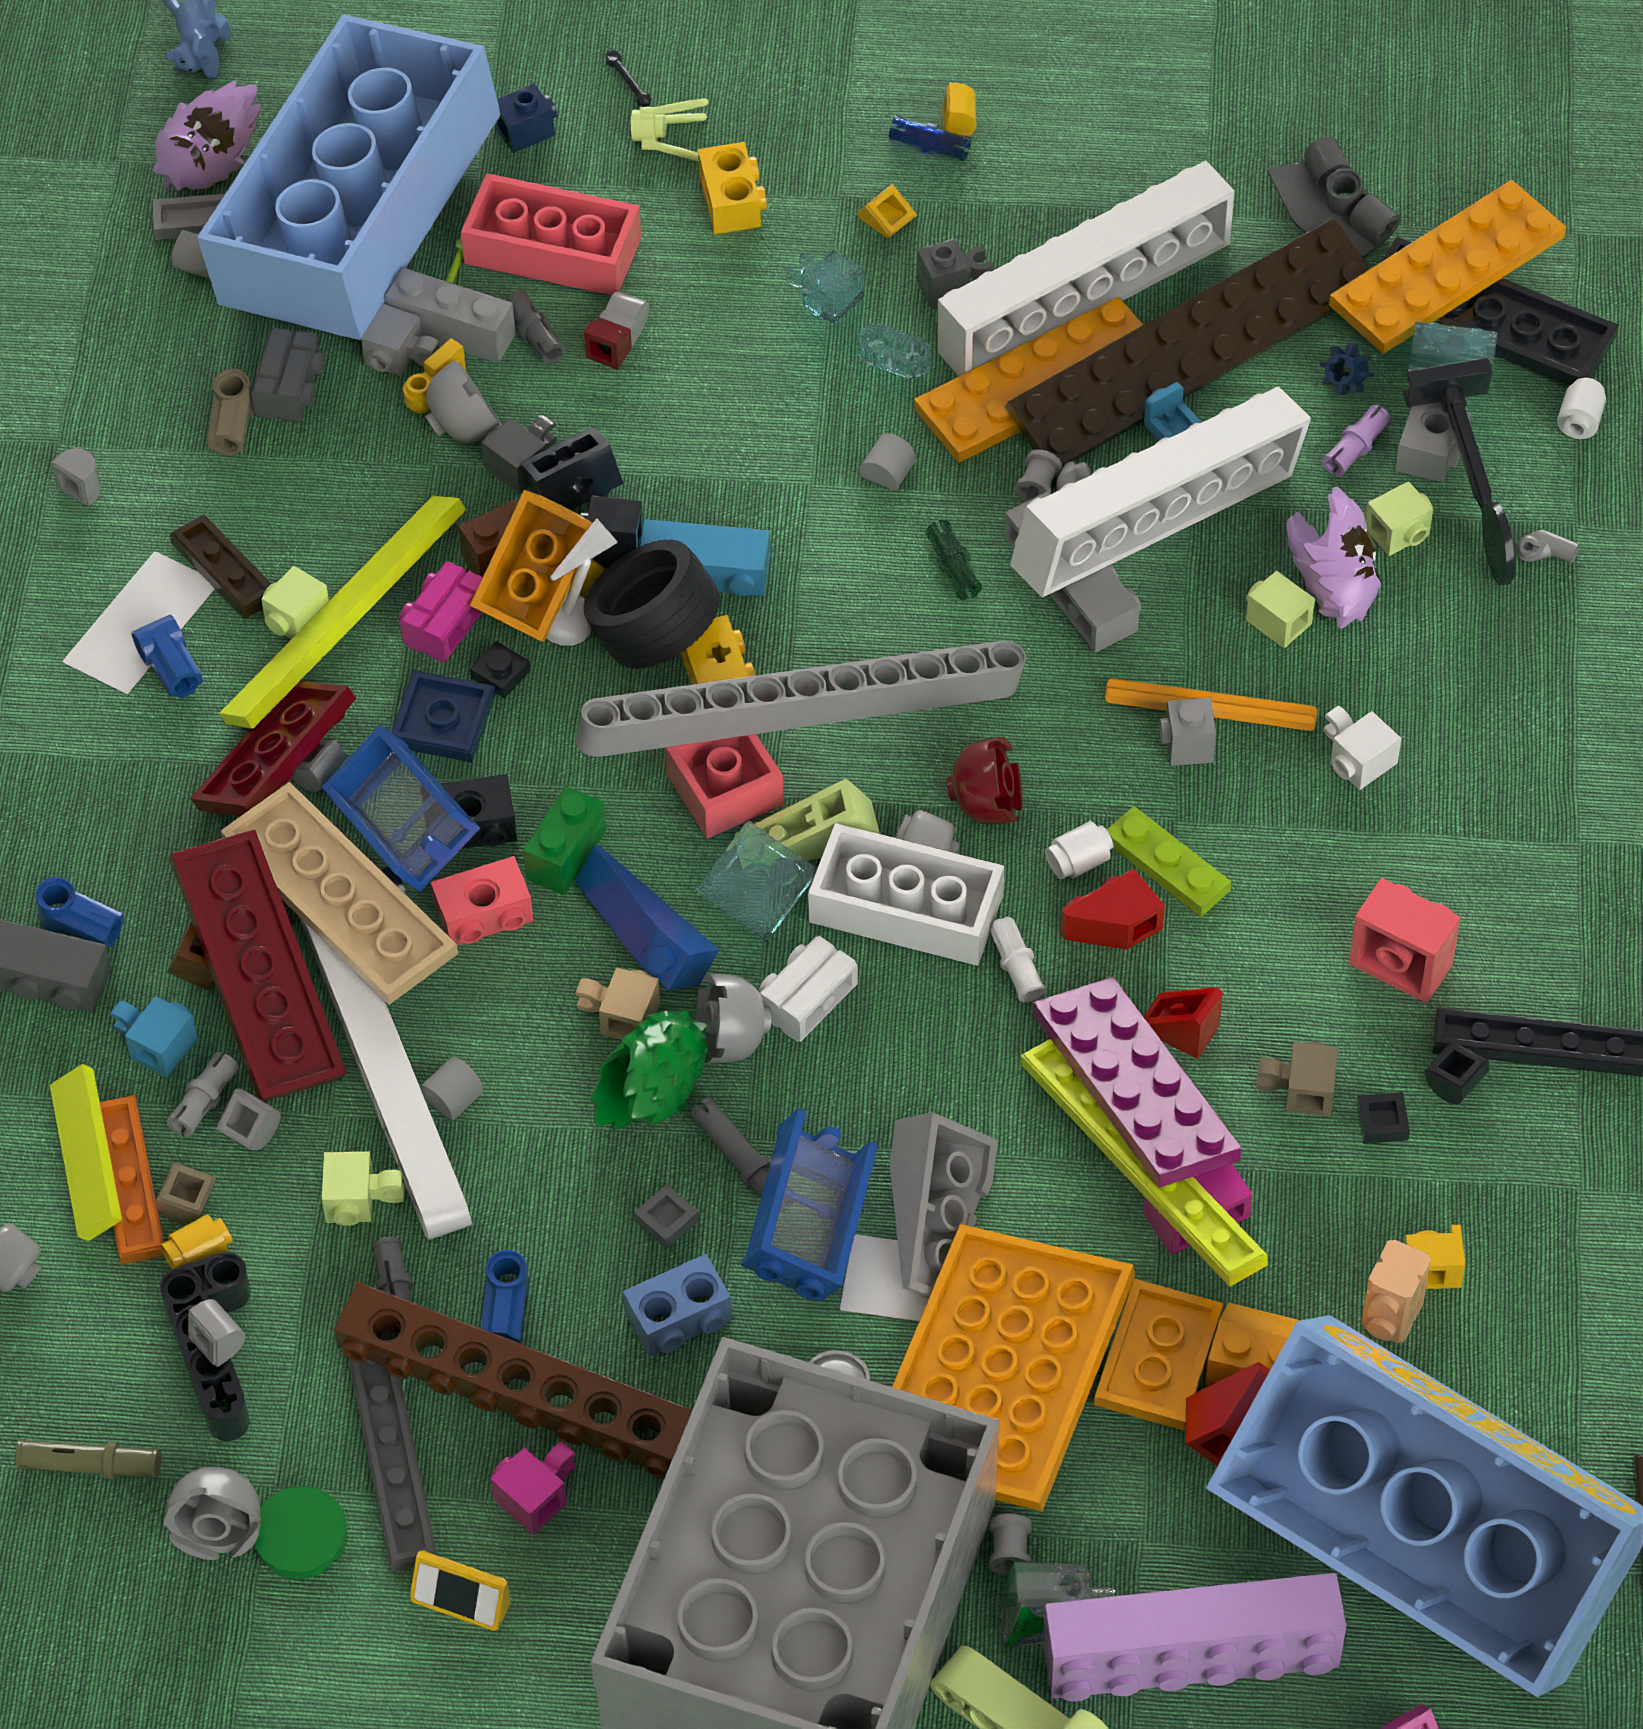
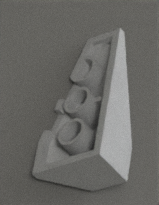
[889,1112,998,1299]

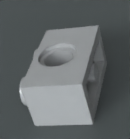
[1395,397,1472,483]

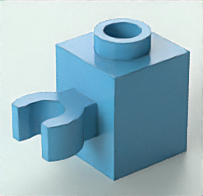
[110,996,198,1078]

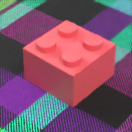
[665,734,784,839]
[1349,877,1461,1003]

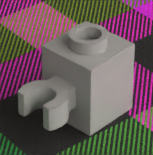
[361,304,439,377]

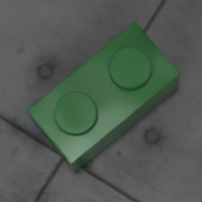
[523,786,606,896]

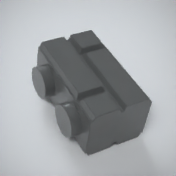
[251,328,326,422]

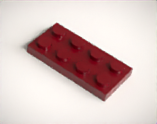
[190,681,357,816]

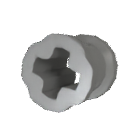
[1014,450,1062,502]
[988,1513,1032,1576]

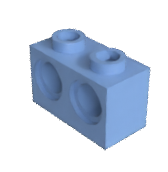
[623,1254,732,1357]

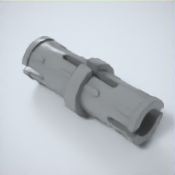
[167,1052,239,1137]

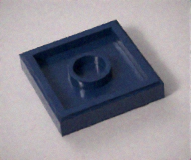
[391,670,496,762]

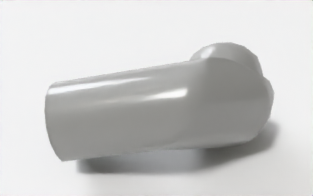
[1516,530,1580,563]

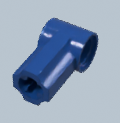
[131,614,203,699]
[36,877,125,948]
[481,1249,530,1344]

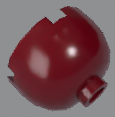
[947,737,1023,824]

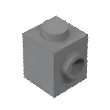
[1159,698,1216,766]

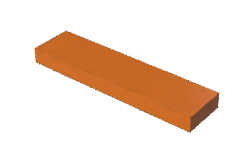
[100,1095,164,1265]

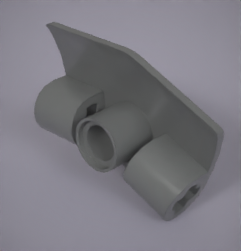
[1267,137,1401,259]

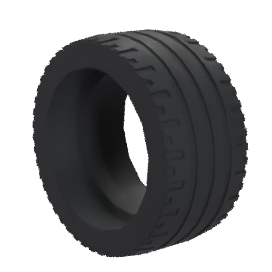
[583,539,720,669]

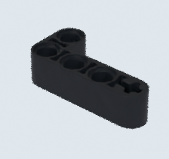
[160,1252,251,1441]

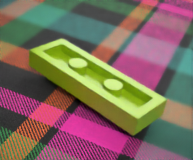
[1107,806,1231,917]

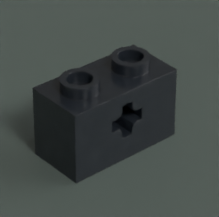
[521,426,624,511]

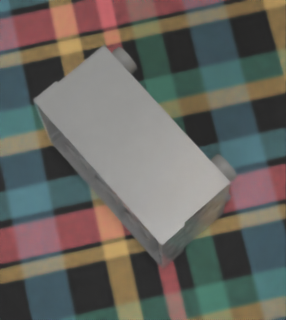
[591,1337,999,1729]

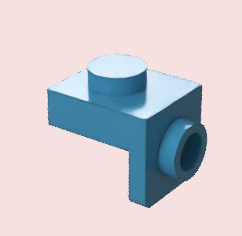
[1144,382,1202,441]

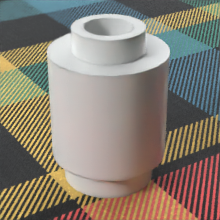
[1557,378,1606,439]
[1045,821,1113,880]

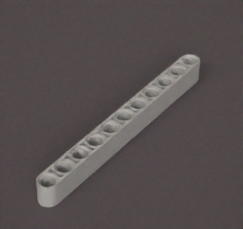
[575,641,1026,757]

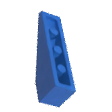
[575,845,719,990]

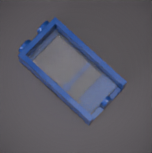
[322,724,480,892]
[741,1108,878,1302]

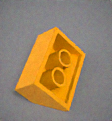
[470,490,593,642]
[1205,1302,1301,1386]

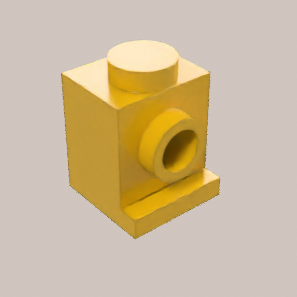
[1405,1225,1465,1289]

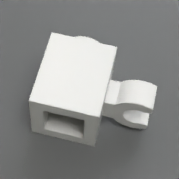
[1323,706,1401,790]

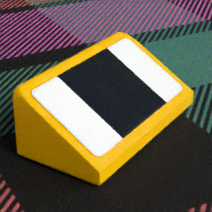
[410,1550,511,1631]

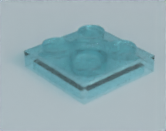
[696,820,817,942]

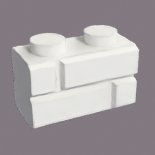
[758,936,858,1042]

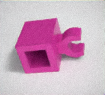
[490,1442,577,1535]

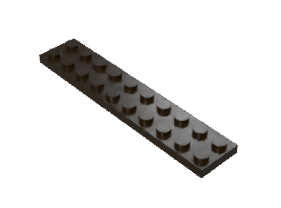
[1005,218,1370,468]

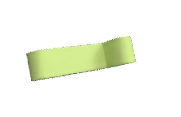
[930,1645,1108,1729]

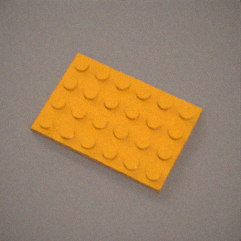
[892,1224,1136,1512]

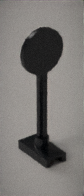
[1403,357,1515,585]

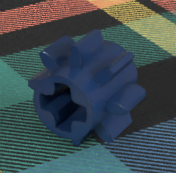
[1320,344,1374,395]

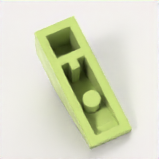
[735,779,880,873]

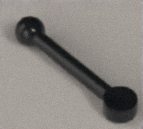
[605,50,652,107]

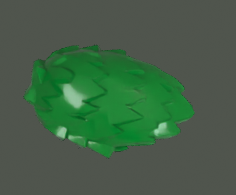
[590,1010,708,1130]

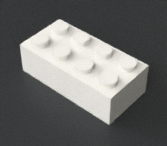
[808,823,1004,966]

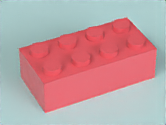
[461,173,641,296]

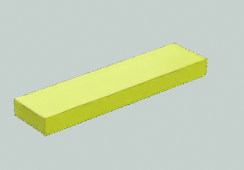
[50,1064,122,1241]

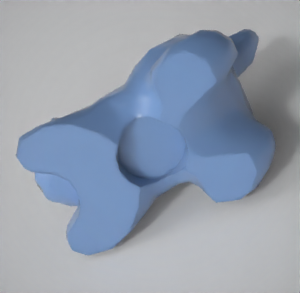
[162,0,231,79]

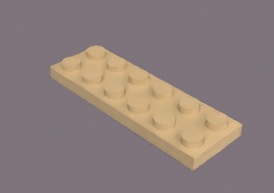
[221,782,458,1005]

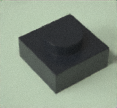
[470,641,531,699]
[1357,1092,1410,1144]

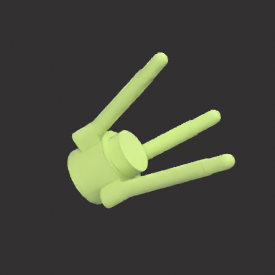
[631,98,708,162]

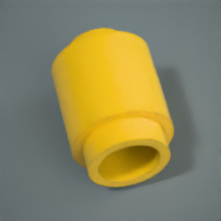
[160,1214,233,1270]

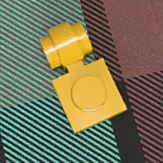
[403,338,466,414]

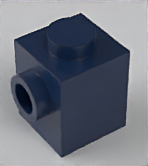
[495,83,557,153]

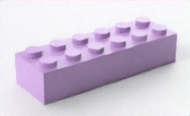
[1043,1573,1346,1701]

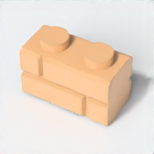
[1361,1240,1431,1343]

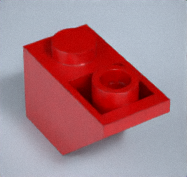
[1060,868,1165,950]
[1186,1362,1270,1466]

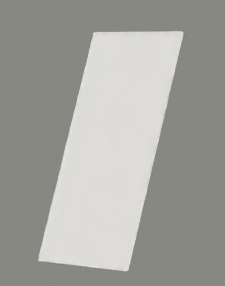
[63,551,215,694]
[840,1235,928,1321]

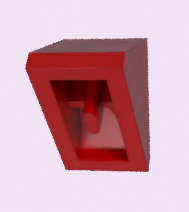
[1143,987,1223,1059]

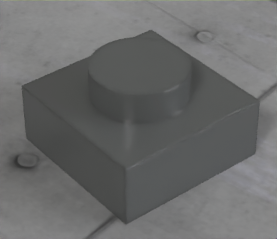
[634,1184,699,1249]

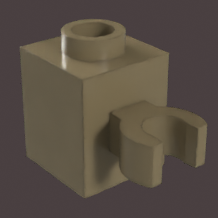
[1256,1041,1338,1117]

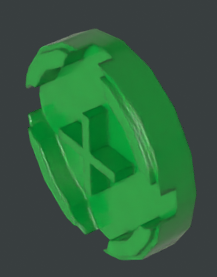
[254,1486,348,1579]

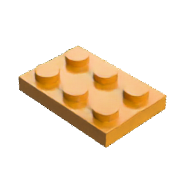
[1094,1278,1224,1431]

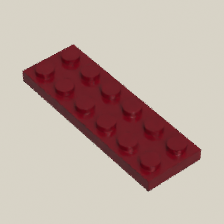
[169,829,346,1102]

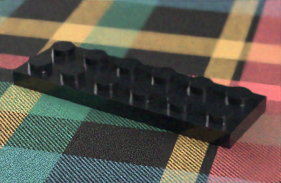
[1380,236,1619,385]

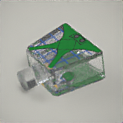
[997,1562,1116,1647]

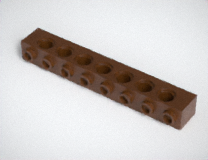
[334,1281,692,1479]

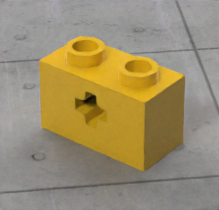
[680,615,756,685]

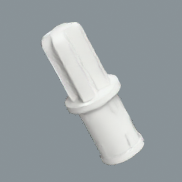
[990,917,1046,1002]

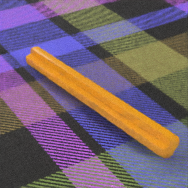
[1105,678,1318,731]

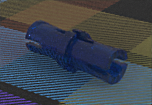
[889,115,972,161]

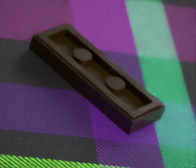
[170,515,271,620]

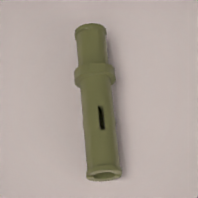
[15,1439,162,1480]

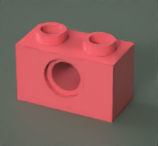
[431,856,534,945]

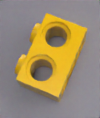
[698,142,767,235]

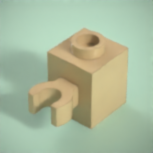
[575,967,660,1040]

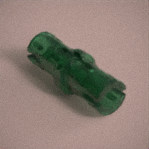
[926,520,982,600]

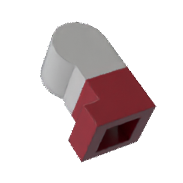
[584,291,649,370]

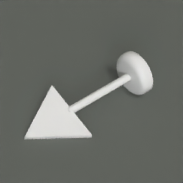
[546,519,618,646]

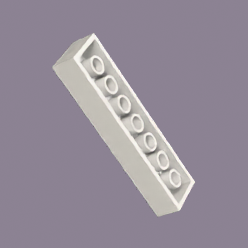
[938,160,1234,376]
[1010,386,1311,598]

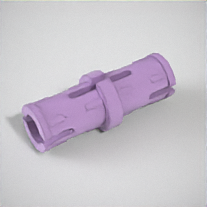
[1322,405,1391,477]

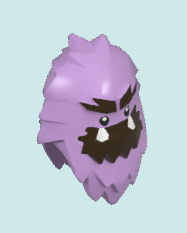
[153,81,261,190]
[1286,487,1381,629]

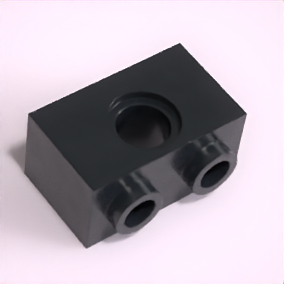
[421,774,517,850]

